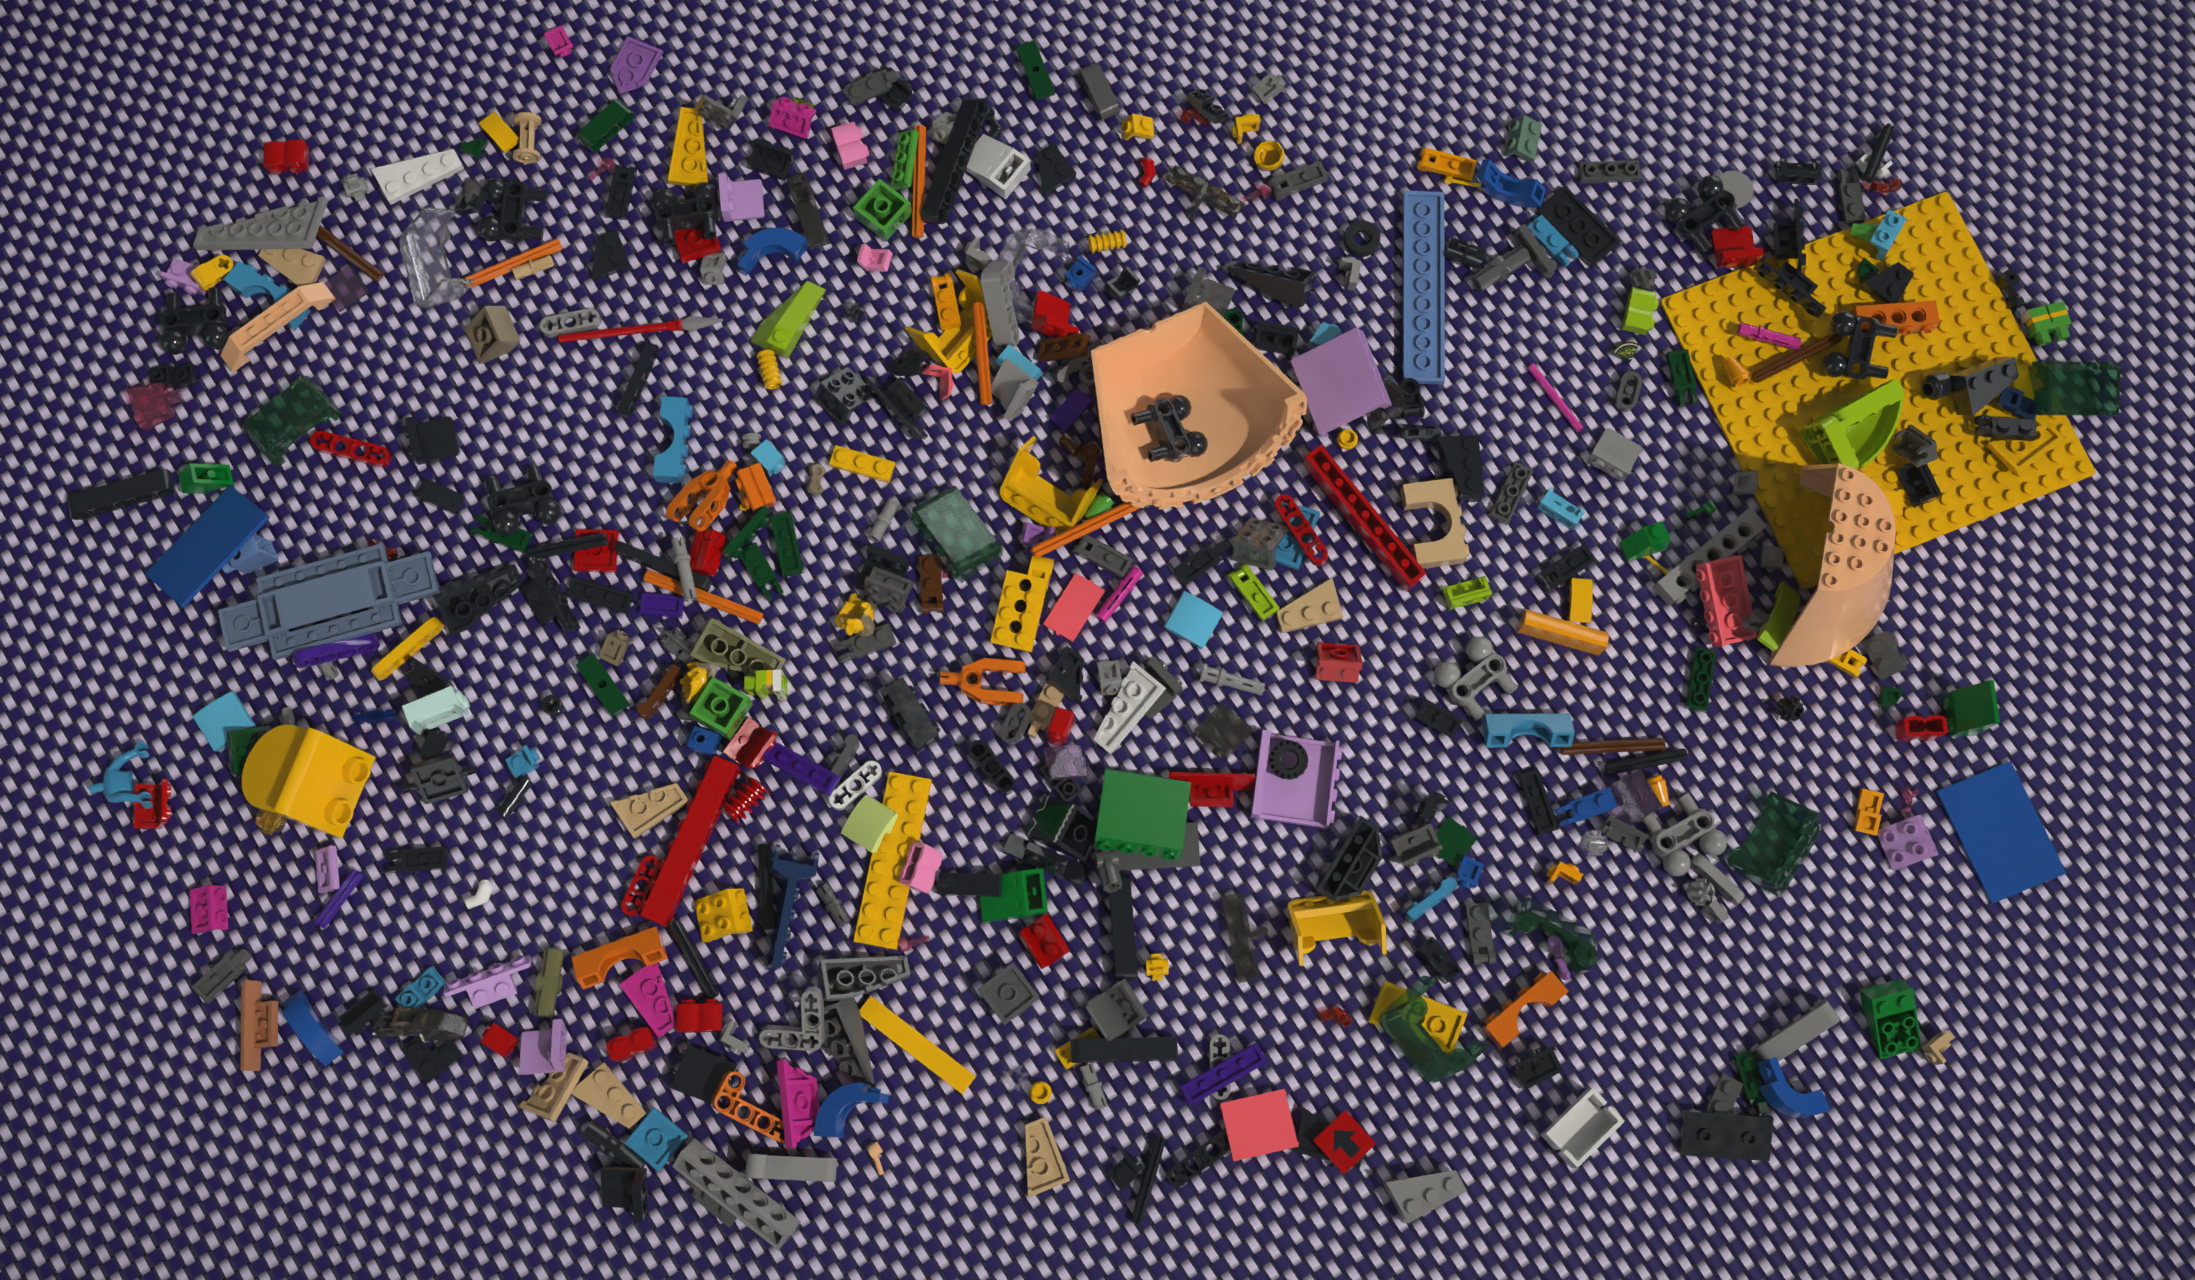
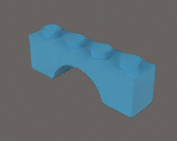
[223,261,311,331]
[653,396,693,484]
[1482,713,1575,748]

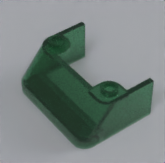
[1379,975,1490,1083]

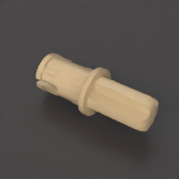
[512,255,554,280]

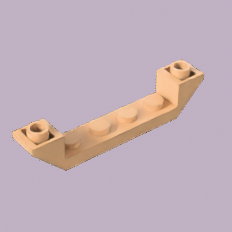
[220,282,336,372]

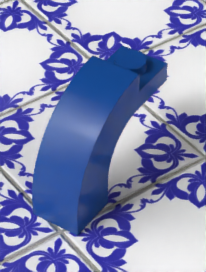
[1477,159,1546,207]
[737,228,809,277]
[282,990,344,1066]
[1757,1057,1830,1118]
[814,1083,889,1138]

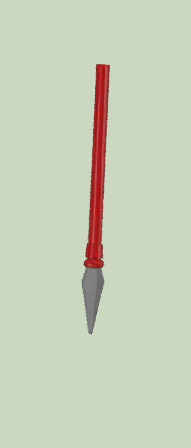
[558,316,723,343]

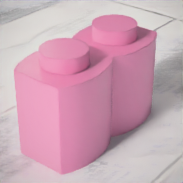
[831,122,870,170]
[900,842,942,894]

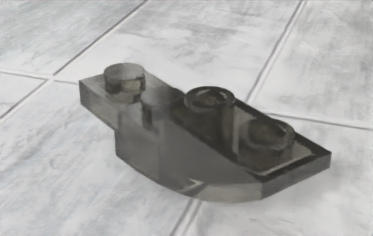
[786,172,830,250]
[372,1008,469,1041]

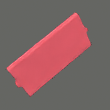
[1043,573,1105,642]

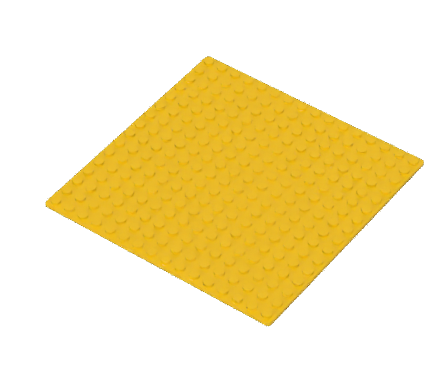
[1660,192,2096,590]

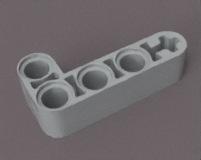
[981,261,1019,346]
[1755,999,1841,1062]
[745,1154,837,1182]

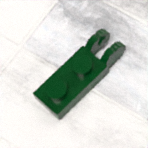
[1666,349,1698,407]
[470,515,533,554]
[739,543,784,602]

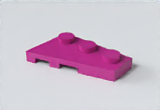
[619,962,676,1039]

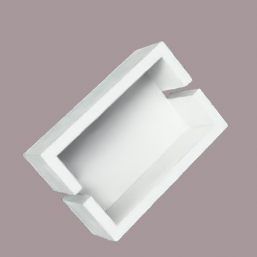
[1540,1088,1625,1168]

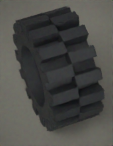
[1269,740,1308,780]

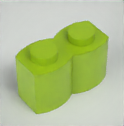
[1622,287,1659,335]

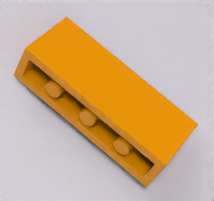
[1518,609,1609,656]

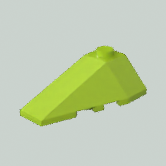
[751,281,826,359]

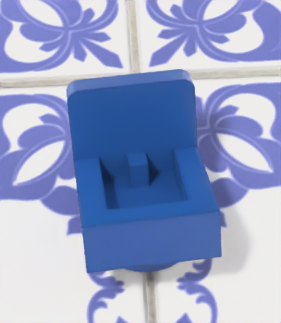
[1454,856,1484,890]

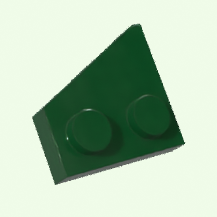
[226,726,271,775]

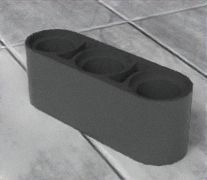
[1079,63,1120,121]

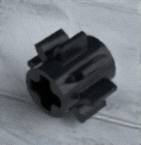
[1776,695,1804,723]

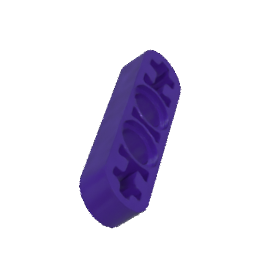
[292,634,380,668]

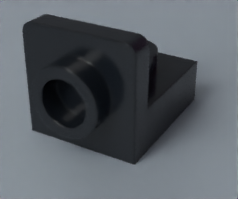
[1107,1154,1142,1190]

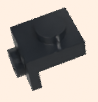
[1104,266,1140,302]

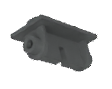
[661,630,699,665]
[1599,815,1649,852]

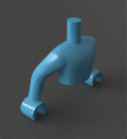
[89,742,153,809]

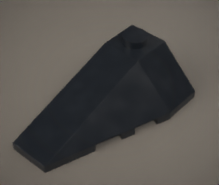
[1227,261,1317,308]
[431,564,523,637]

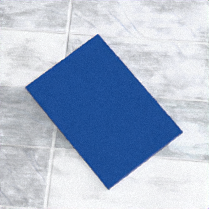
[145,485,270,608]
[1936,761,2066,904]

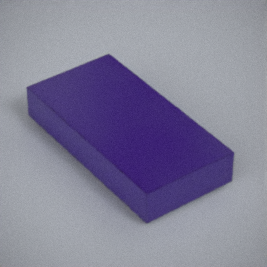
[1050,388,1093,432]
[639,592,685,619]

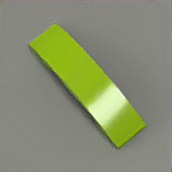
[1757,581,1800,652]

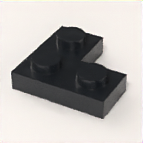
[401,1034,465,1084]

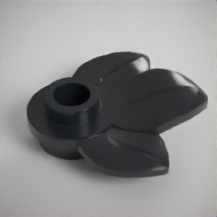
[890,346,930,376]

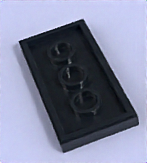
[1535,185,1621,269]

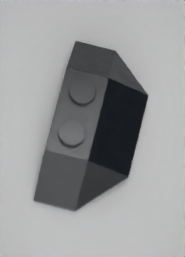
[1316,816,1382,901]

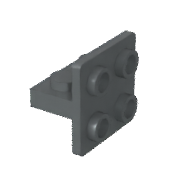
[864,566,914,613]

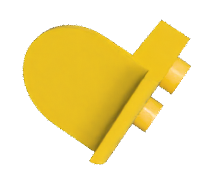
[242,725,376,838]

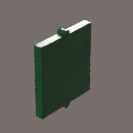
[1435,816,1477,868]

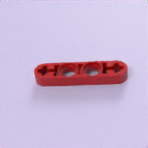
[310,431,392,467]
[1275,494,1328,566]

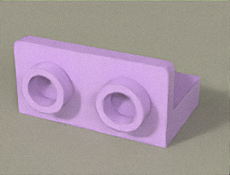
[160,258,207,295]

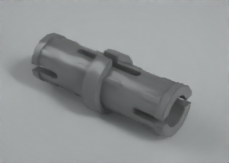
[816,883,851,928]

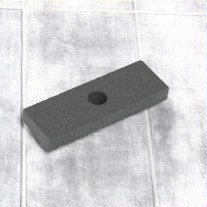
[1578,160,1641,184]
[1488,462,1534,525]

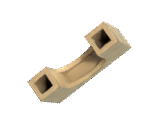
[1400,478,1469,569]

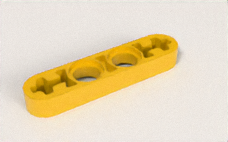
[371,617,444,681]

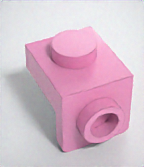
[857,244,893,272]

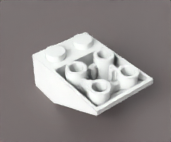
[966,134,1031,199]

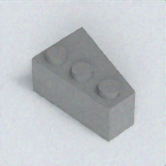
[1382,1170,1467,1224]

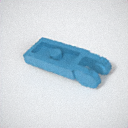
[1527,214,1579,267]
[1405,877,1457,923]

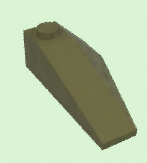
[690,617,786,674]

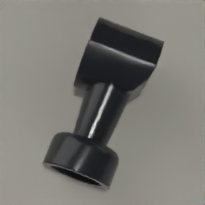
[1996,269,2025,310]

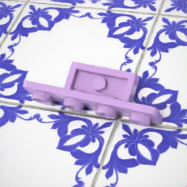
[443,955,531,1009]

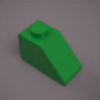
[178,463,234,494]
[1619,521,1671,562]

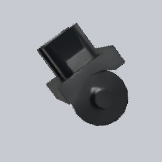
[1445,237,1486,269]

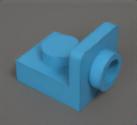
[505,745,540,779]

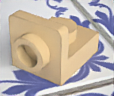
[1922,1030,1955,1065]

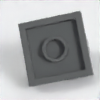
[978,963,1040,1026]

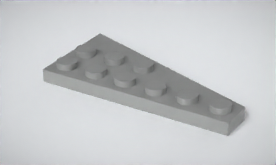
[193,196,328,250]

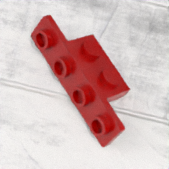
[1168,772,1255,807]

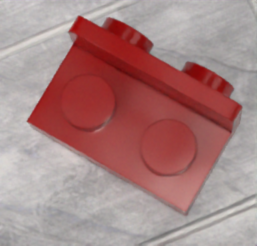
[1019,914,1070,969]

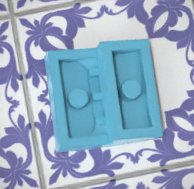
[1163,591,1223,649]
[192,691,256,751]

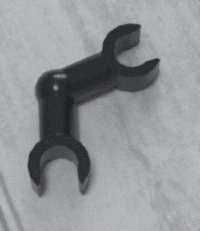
[984,107,1003,140]

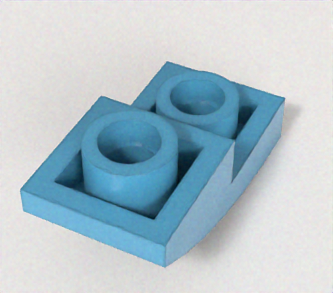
[395,967,447,1015]

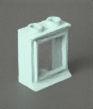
[402,686,470,737]

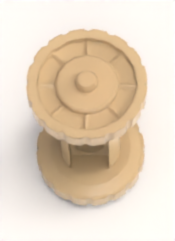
[513,112,541,164]

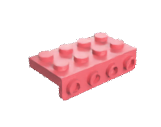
[1696,555,1758,647]

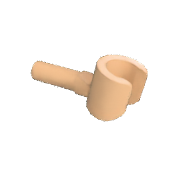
[868,1142,884,1175]

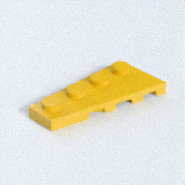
[668,107,708,187]

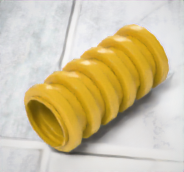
[1088,230,1127,254]
[756,349,783,390]

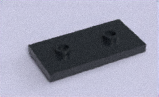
[1679,1109,1774,1161]

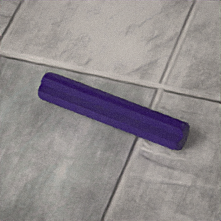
[314,869,363,928]

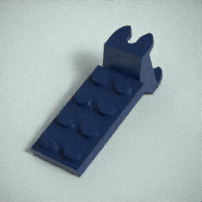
[766,844,819,971]

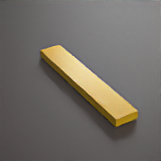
[859,996,976,1095]

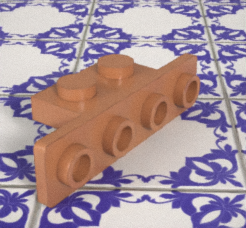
[240,980,278,1071]

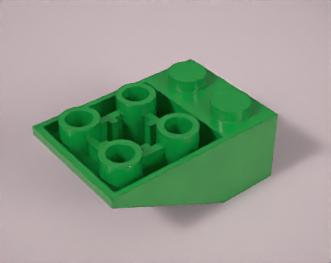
[980,868,1048,923]
[1860,979,1922,1059]

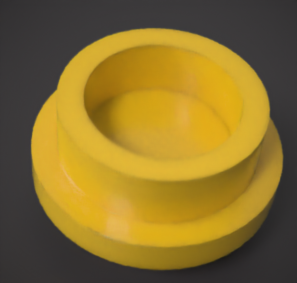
[1337,429,1358,450]
[1030,1081,1052,1104]

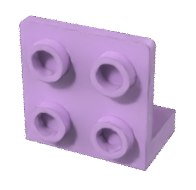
[718,173,765,222]
[1877,815,1939,871]
[519,1019,567,1075]

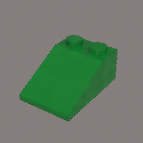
[1942,680,2000,737]

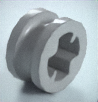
[742,433,761,449]

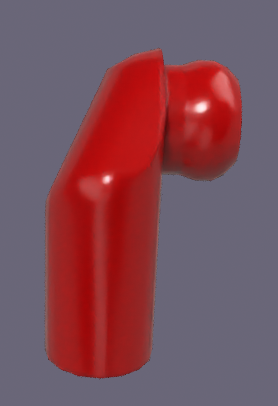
[1138,157,1156,188]

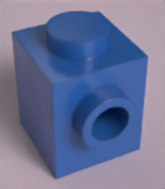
[686,726,722,758]

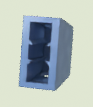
[222,534,279,574]

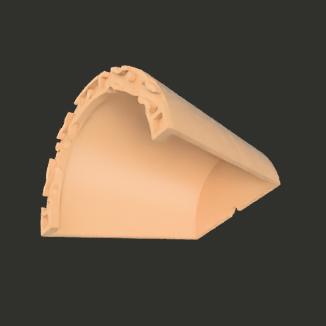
[1091,302,1307,510]
[1769,463,1896,667]

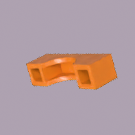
[571,926,668,990]
[1482,971,1569,1049]

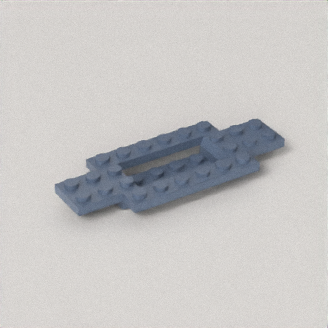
[218,543,440,660]

